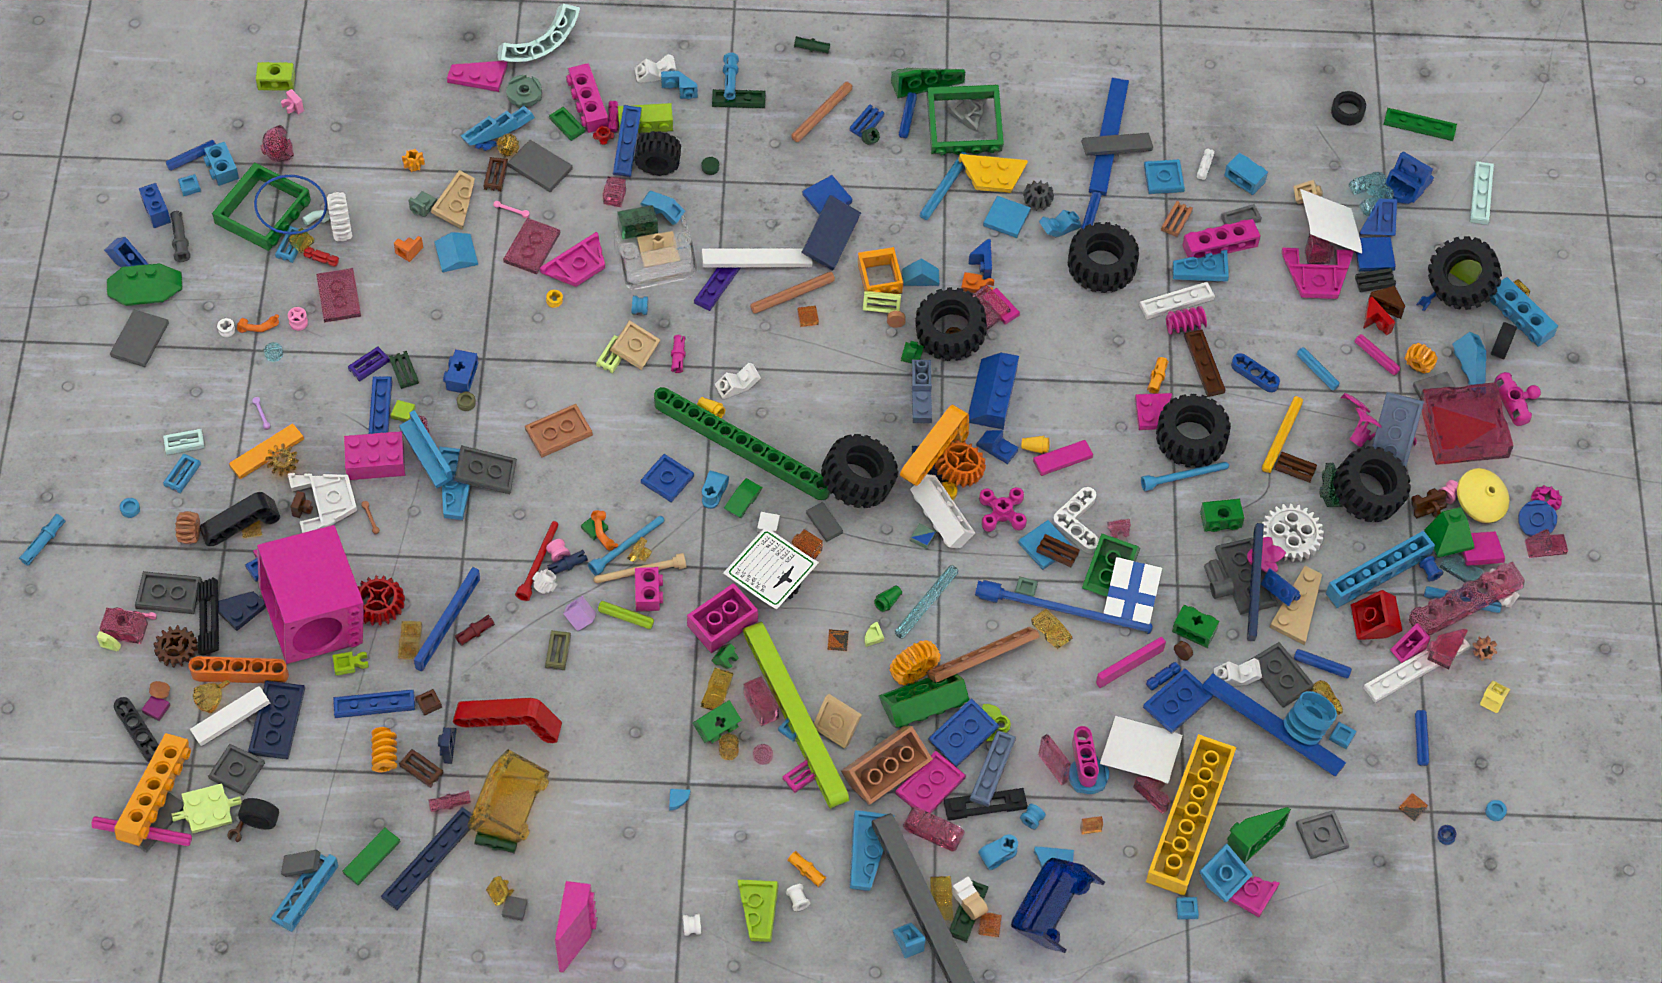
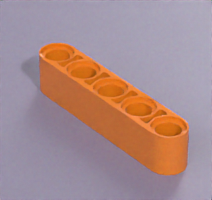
[188,656,289,683]

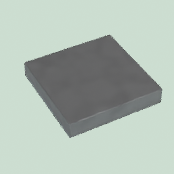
[1296,810,1350,859]

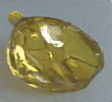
[193,679,230,713]

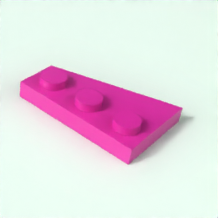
[447,61,508,92]

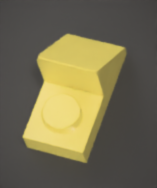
[1480,680,1511,713]

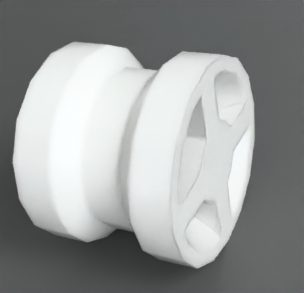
[683,914,701,936]

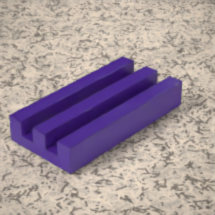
[348,346,390,382]

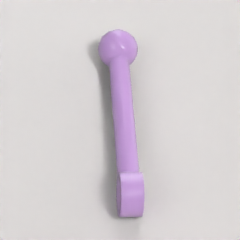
[252,397,271,429]

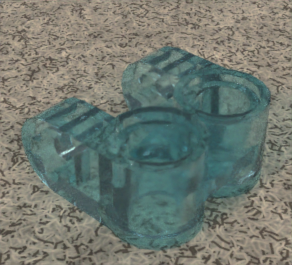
[1349,172,1394,215]

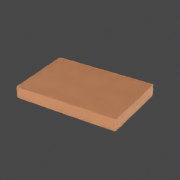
[525,404,593,458]

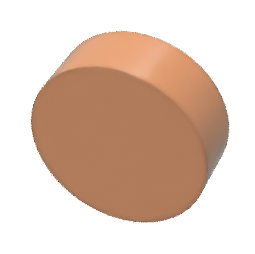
[887,311,905,328]
[149,681,170,698]

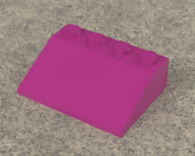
[555,881,598,972]

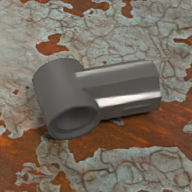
[1204,559,1234,599]

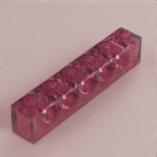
[1409,561,1525,636]

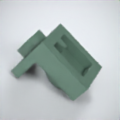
[408,191,437,218]

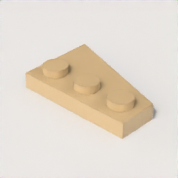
[431,170,475,230]

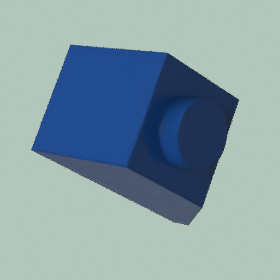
[104,237,148,268]

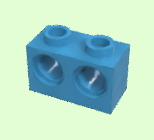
[203,141,239,186]

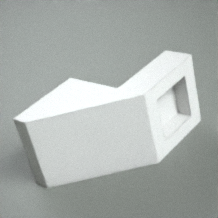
[634,54,676,83]
[715,363,761,399]
[1214,658,1262,686]

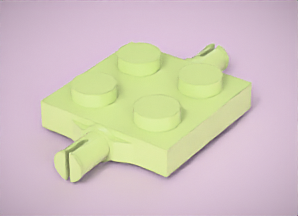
[171,784,242,834]

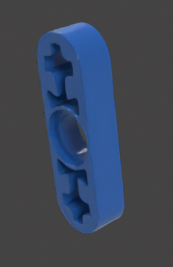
[1231,353,1280,392]

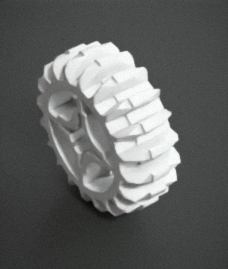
[327,192,352,241]

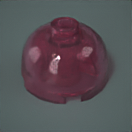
[260,125,294,162]

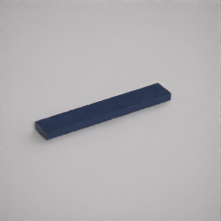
[1247,523,1264,641]
[381,807,478,910]

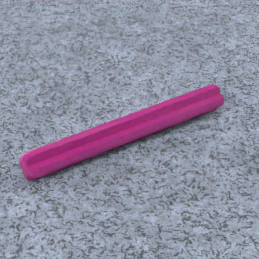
[91,816,192,846]

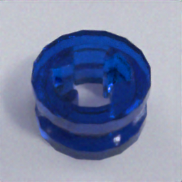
[1437,825,1456,845]

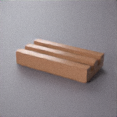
[1161,201,1193,237]

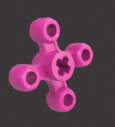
[979,487,1027,532]

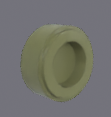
[456,392,476,411]

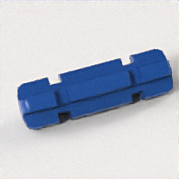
[1146,662,1181,690]

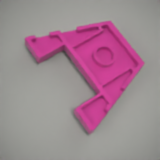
[1281,248,1354,299]

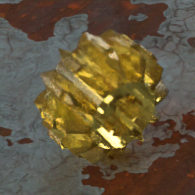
[265,443,299,477]

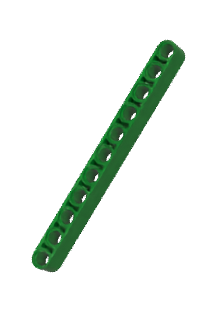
[654,387,830,500]

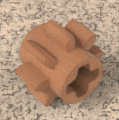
[1473,636,1498,661]

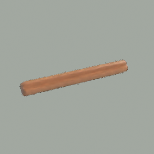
[791,81,852,142]
[750,271,835,314]

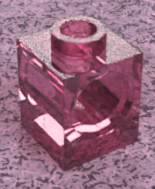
[603,176,626,207]

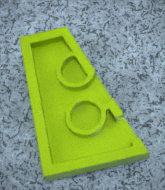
[737,880,779,942]

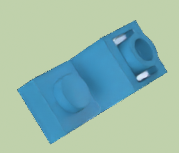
[661,71,698,99]
[640,191,685,225]
[1039,210,1082,237]

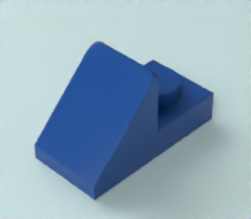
[968,239,992,280]
[976,430,1019,464]

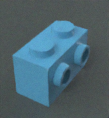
[1224,152,1268,195]

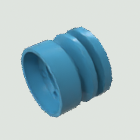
[1283,691,1337,745]

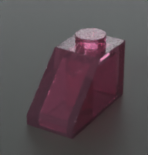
[1305,232,1334,265]
[1427,629,1468,670]

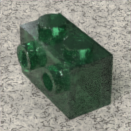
[617,205,658,239]

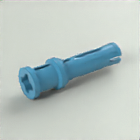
[723,53,739,100]

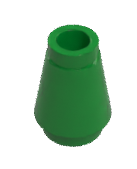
[874,585,902,612]

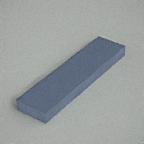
[970,730,1016,807]

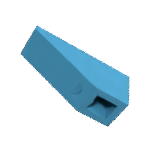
[1452,332,1486,393]

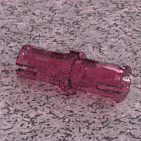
[428,790,471,812]

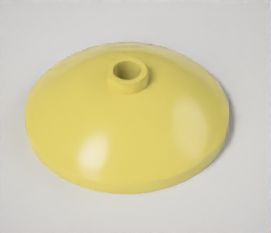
[1457,468,1510,523]

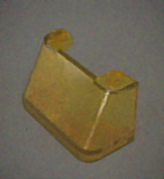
[467,749,550,843]

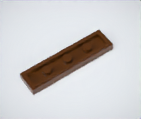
[1184,329,1226,397]

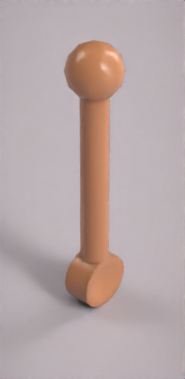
[361,501,380,534]

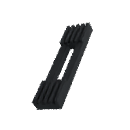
[197,577,219,656]
[944,788,1027,821]

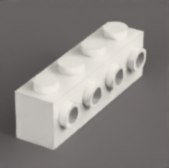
[910,474,975,548]

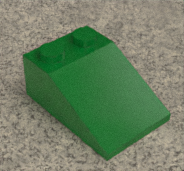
[1082,534,1141,597]
[1227,807,1291,864]

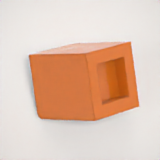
[394,236,423,262]

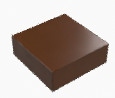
[415,689,442,716]

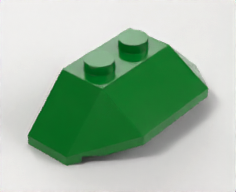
[107,263,182,306]

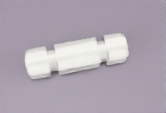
[1197,149,1214,180]

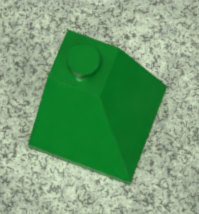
[1424,507,1474,558]

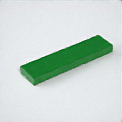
[1383,107,1457,141]

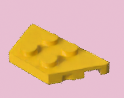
[959,154,1028,193]

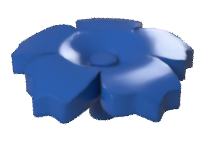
[475,140,497,151]

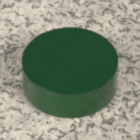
[701,157,719,175]

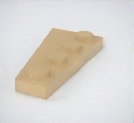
[1269,566,1322,645]

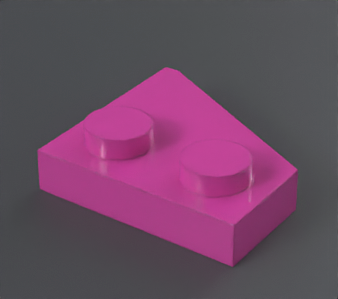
[1135,393,1172,430]

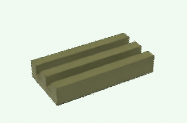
[545,630,571,670]

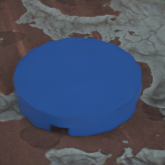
[1518,500,1557,539]

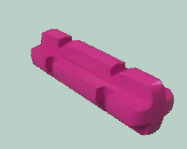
[608,101,618,133]

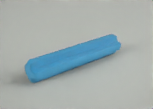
[1297,347,1340,390]

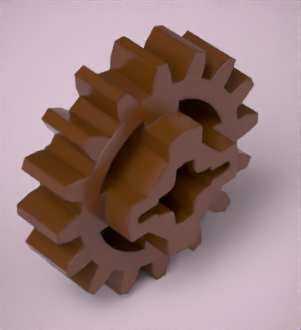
[153,625,198,668]

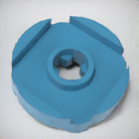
[1068,755,1109,794]

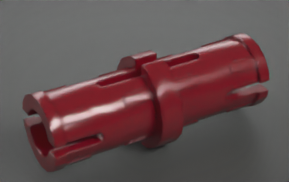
[455,615,495,646]

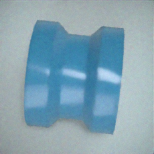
[632,296,648,315]
[1020,804,1046,829]

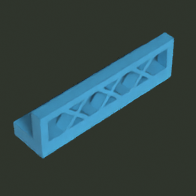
[399,410,453,489]
[270,854,339,932]

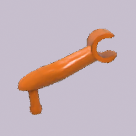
[237,314,279,333]
[591,510,618,551]

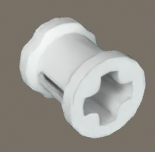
[786,884,810,911]

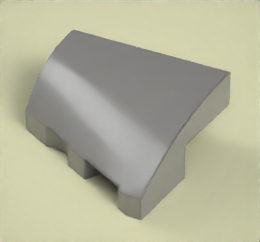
[948,99,987,131]

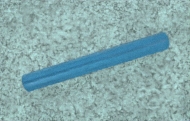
[920,152,969,220]

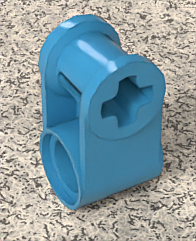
[702,470,729,509]
[978,835,1018,870]

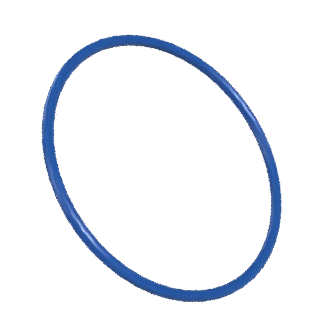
[254,175,327,234]

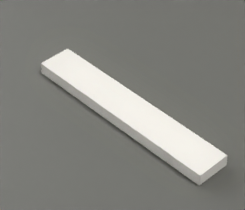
[701,248,813,267]
[1363,631,1470,703]

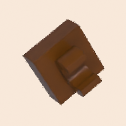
[290,491,313,518]

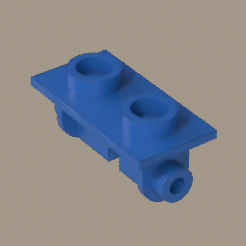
[1261,568,1301,606]

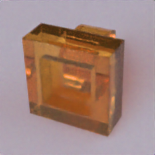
[978,912,1002,937]

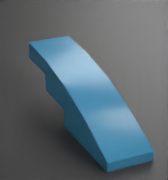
[461,106,535,146]

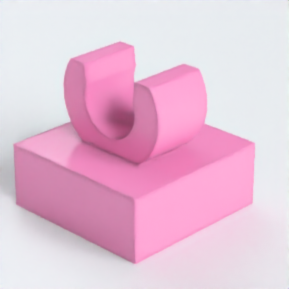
[281,89,304,114]

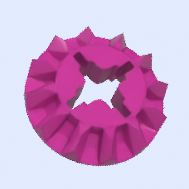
[1531,485,1562,511]

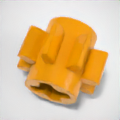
[402,149,425,172]

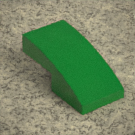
[724,478,763,519]

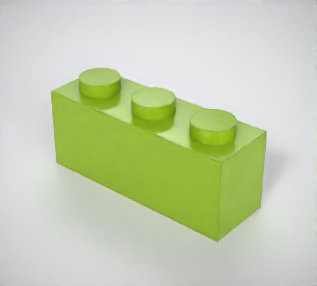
[618,103,673,133]

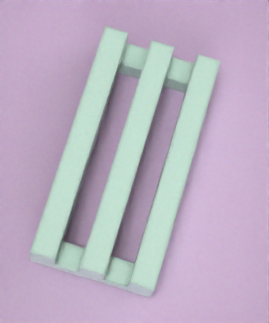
[163,429,205,455]

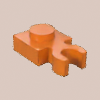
[961,272,995,294]

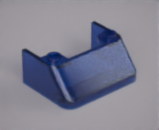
[1011,858,1105,953]

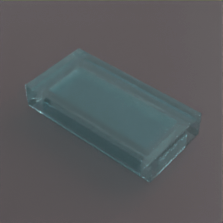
[1439,554,1483,587]

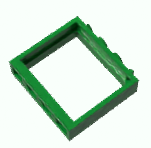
[927,84,1004,156]
[212,162,311,251]

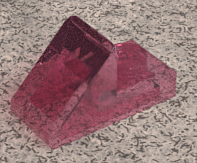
[1525,529,1568,558]
[1133,777,1170,815]

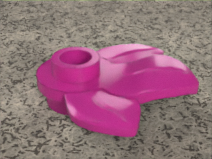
[1247,537,1286,573]

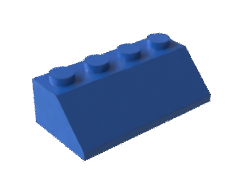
[968,352,1019,430]

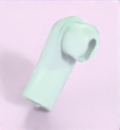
[302,210,330,226]

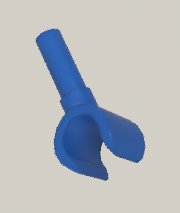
[1416,292,1437,311]

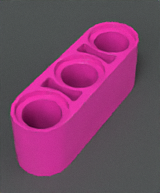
[1072,726,1099,787]

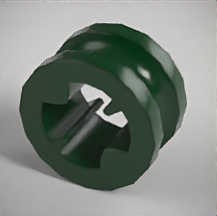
[862,127,880,145]

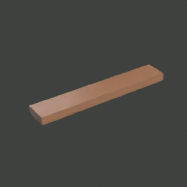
[927,627,1040,683]

